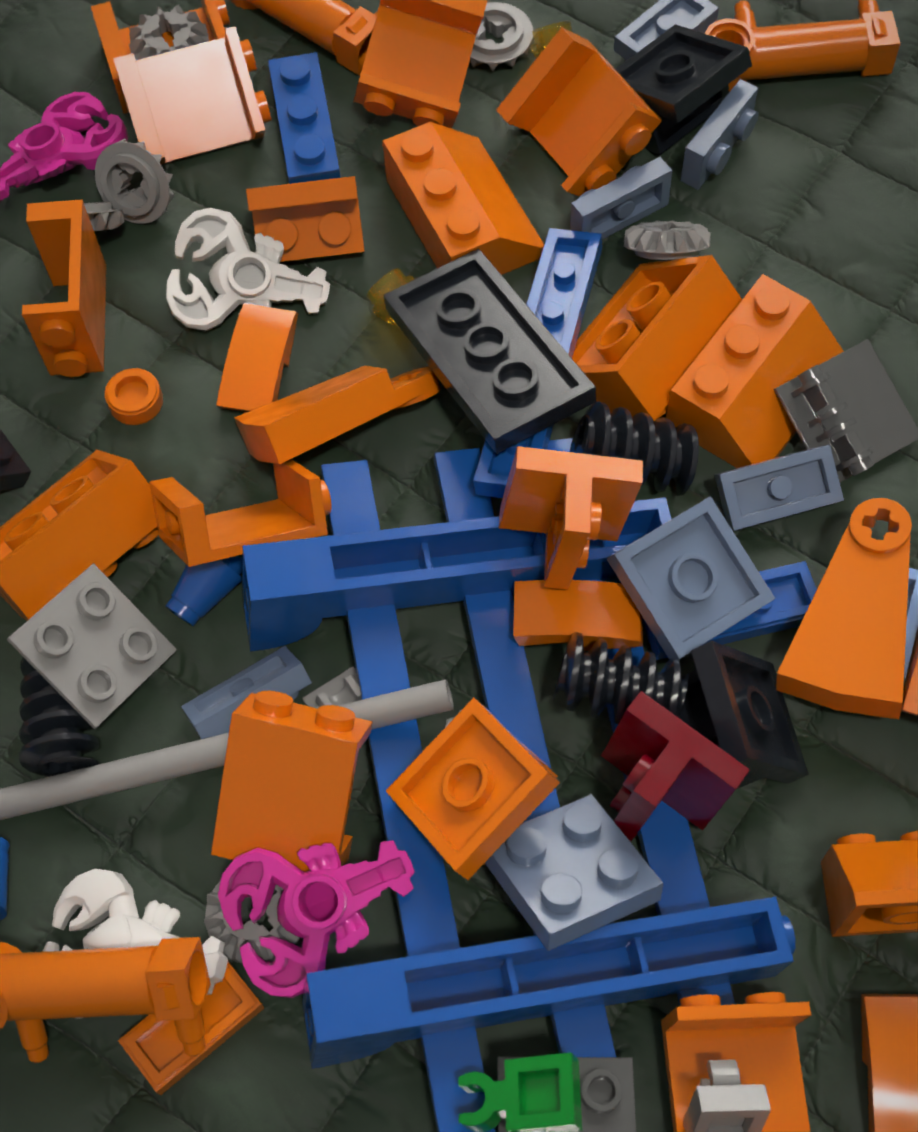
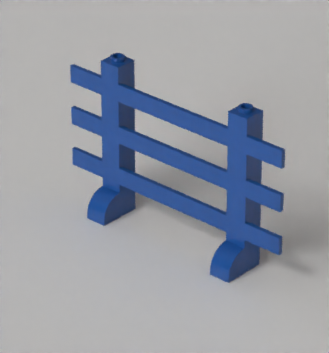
[242,438,796,1132]

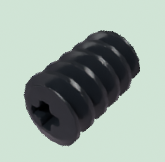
[570,401,699,496]
[552,632,689,724]
[19,657,99,777]

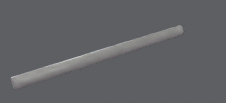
[0,679,454,820]

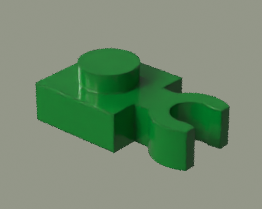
[458,1052,582,1132]

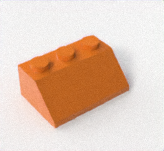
[383,122,544,275]
[572,255,742,421]
[666,274,844,468]
[0,450,159,621]
[821,831,918,937]

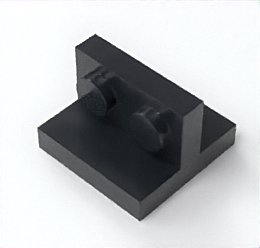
[615,24,752,155]
[679,641,809,789]

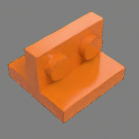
[246,176,365,262]
[499,446,643,590]
[386,698,560,880]

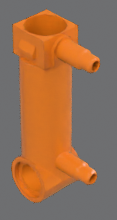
[230,0,378,76]
[705,0,901,92]
[0,937,211,1063]

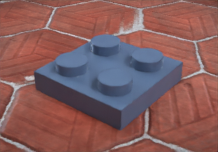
[607,496,776,660]
[485,794,664,951]

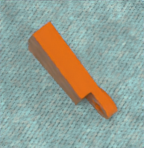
[235,366,441,465]
[776,498,912,720]

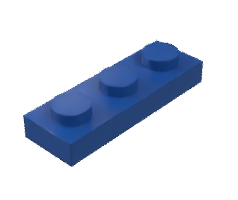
[268,52,341,184]

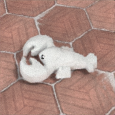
[166,208,330,332]
[42,869,228,1019]

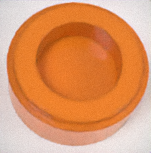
[105,368,163,425]

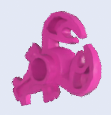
[0,92,128,201]
[218,840,415,998]

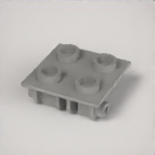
[7,563,177,729]

